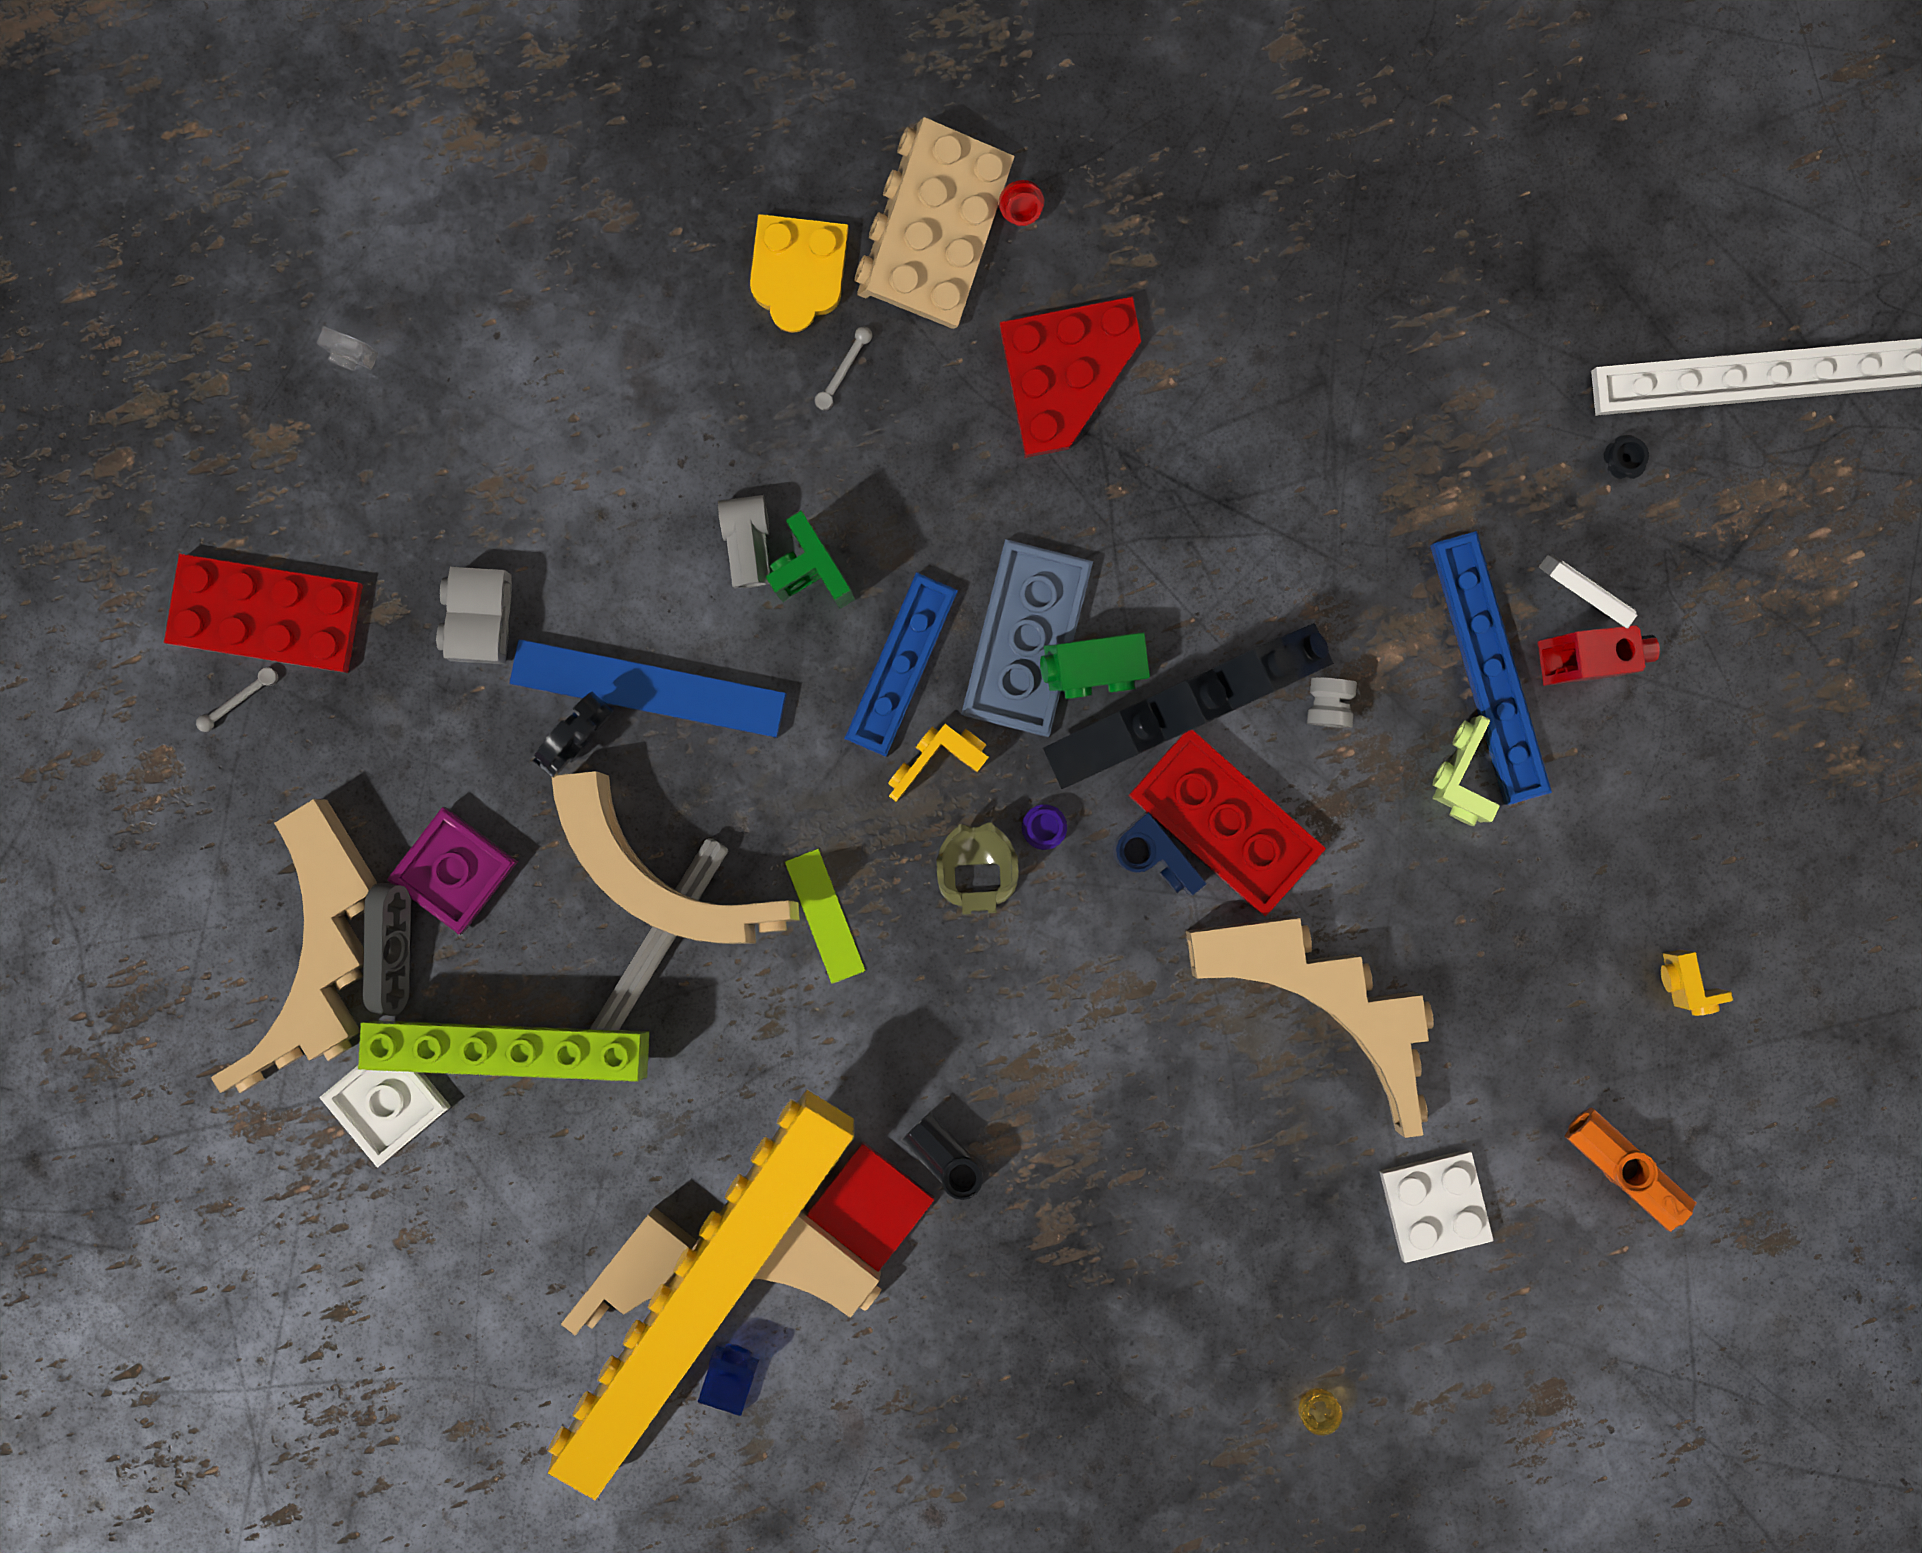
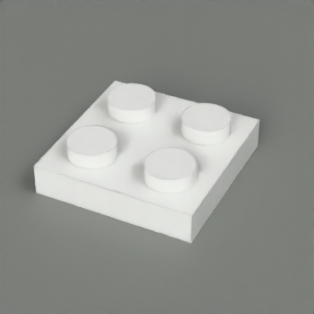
[1379,1149,1494,1263]

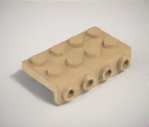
[855,117,1015,329]

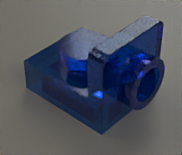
[698,1344,760,1416]

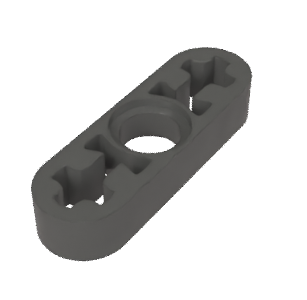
[363,882,411,1016]

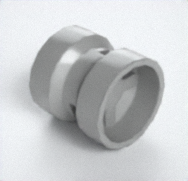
[1307,678,1357,728]

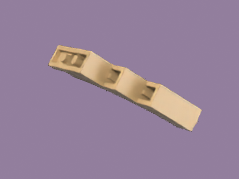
[561,1207,882,1335]

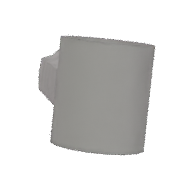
[718,495,772,588]

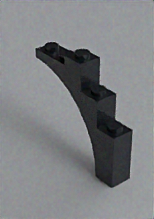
[1043,623,1334,789]

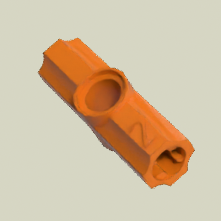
[1564,1108,1696,1232]

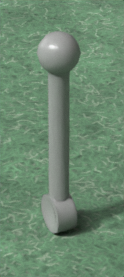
[815,326,873,411]
[196,668,278,732]

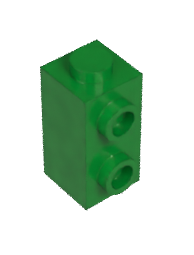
[1040,633,1150,699]

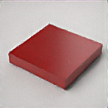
[806,1141,935,1272]

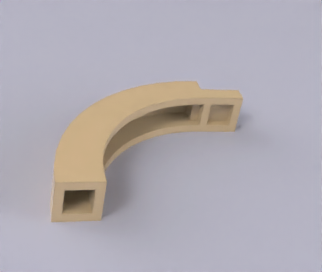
[551,771,800,944]

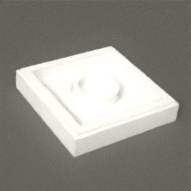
[1539,554,1637,629]
[319,1066,451,1168]

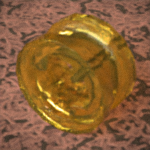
[1298,1388,1343,1436]

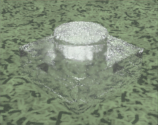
[317,326,378,371]

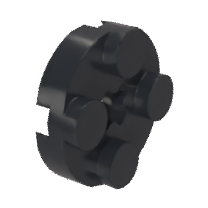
[532,692,614,778]

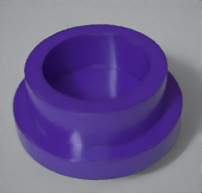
[1022,804,1067,850]

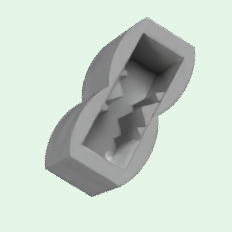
[436,567,512,664]

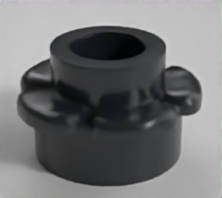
[1603,435,1649,479]

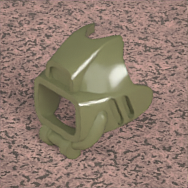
[937,822,1018,915]

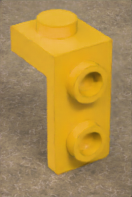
[888,724,989,802]

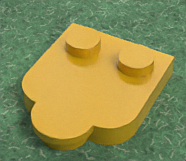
[750,214,849,333]

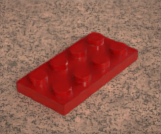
[164,554,363,673]
[1128,730,1326,917]

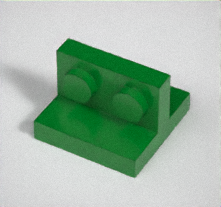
[765,510,855,609]

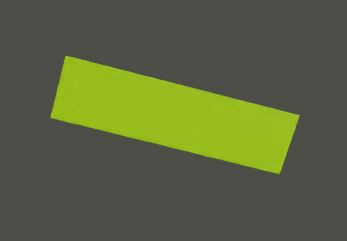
[785,849,865,984]

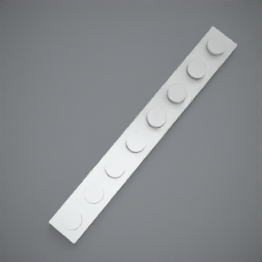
[1591,338,1922,416]

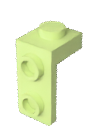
[1432,715,1500,826]

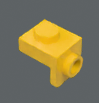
[1661,950,1733,1016]

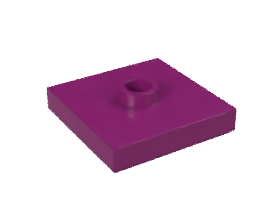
[387,807,518,935]

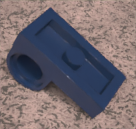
[1113,813,1206,896]

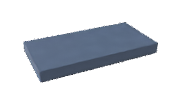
[961,539,1093,737]

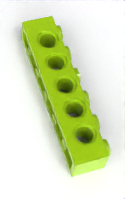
[358,1020,649,1081]

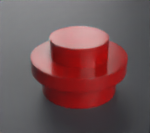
[999,180,1044,226]

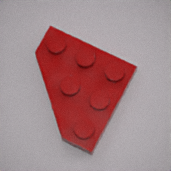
[999,296,1141,458]

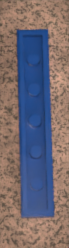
[1430,531,1552,805]
[509,639,787,738]

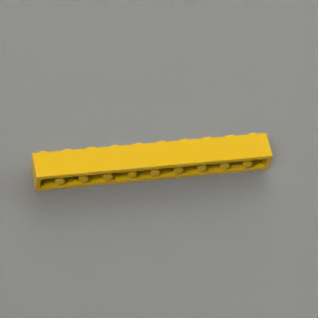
[548,1089,854,1500]

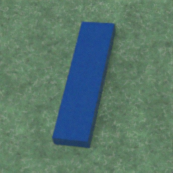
[845,572,958,757]

